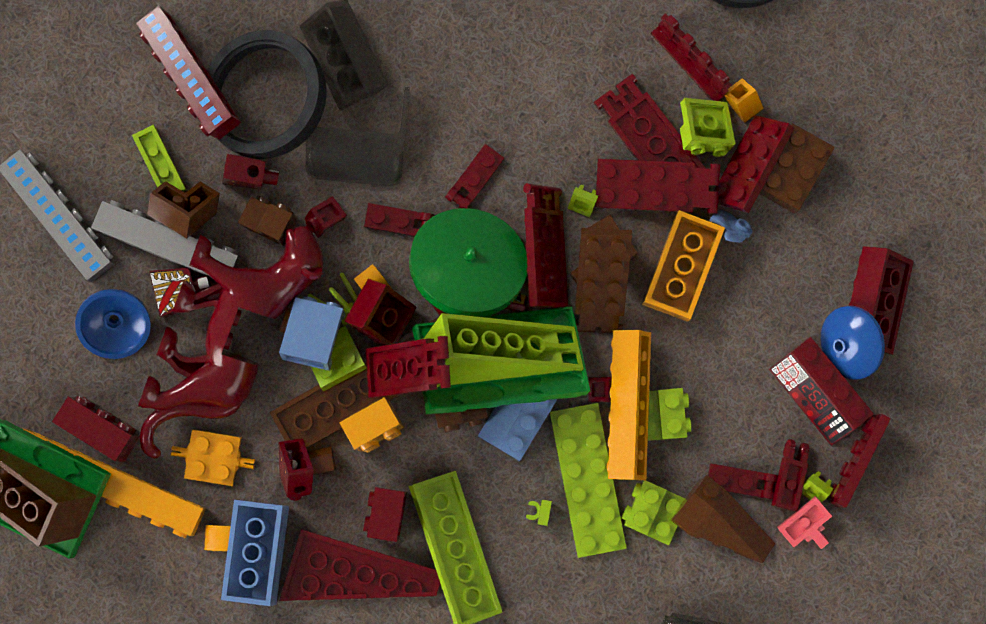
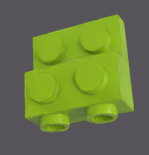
[680,98,735,157]
[648,388,691,441]
[621,480,685,545]

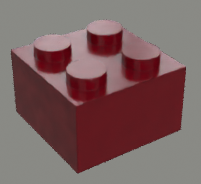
[344,278,417,346]
[363,487,407,542]

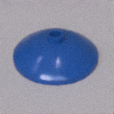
[75,289,151,359]
[821,306,885,380]

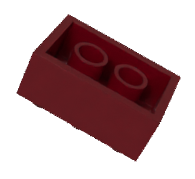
[52,395,140,462]

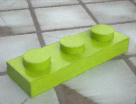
[132,125,187,192]

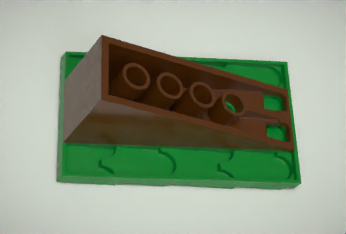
[0,419,111,559]

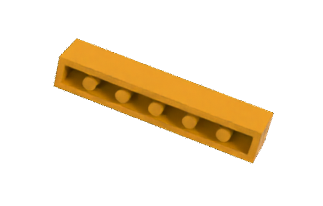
[607,330,651,481]

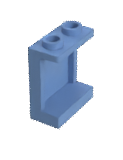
[279,297,345,371]

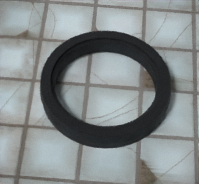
[207,30,327,159]

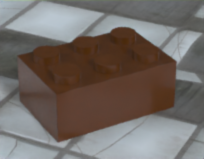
[759,123,835,214]

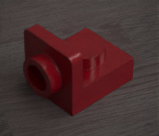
[304,196,347,238]

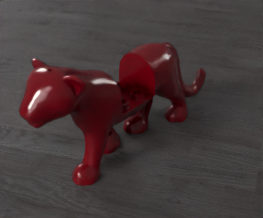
[138,226,323,459]

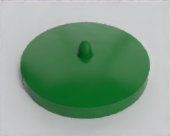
[409,208,527,317]

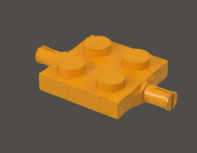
[171,429,256,486]

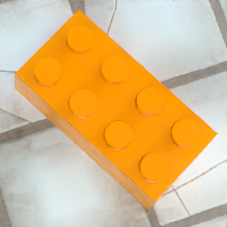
[642,210,725,322]
[339,397,404,453]

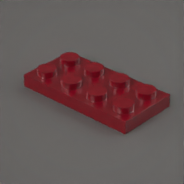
[713,115,795,213]
[828,414,891,508]

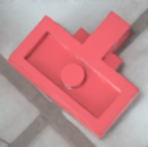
[777,496,832,549]

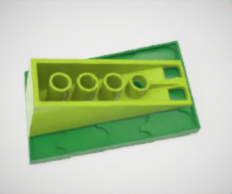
[412,306,590,414]

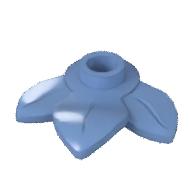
[709,210,752,243]

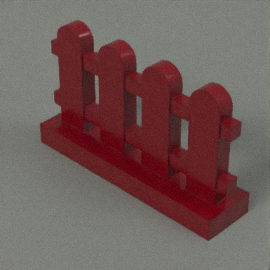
[651,13,732,101]

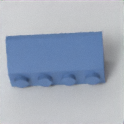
[478,399,557,462]
[221,500,289,606]

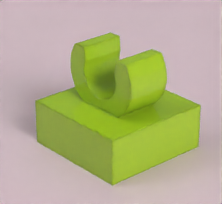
[567,185,598,217]
[802,471,833,503]
[526,500,552,526]

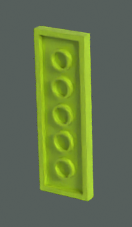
[550,403,627,558]
[409,471,503,624]

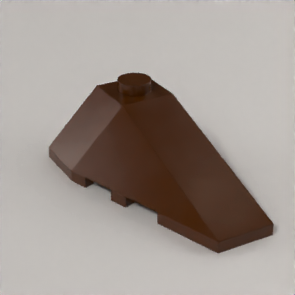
[671,475,775,563]

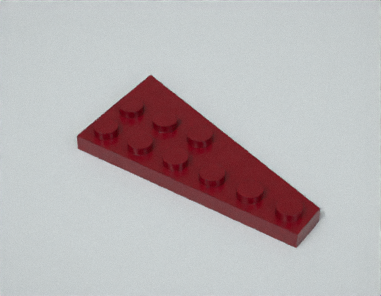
[279,529,440,601]

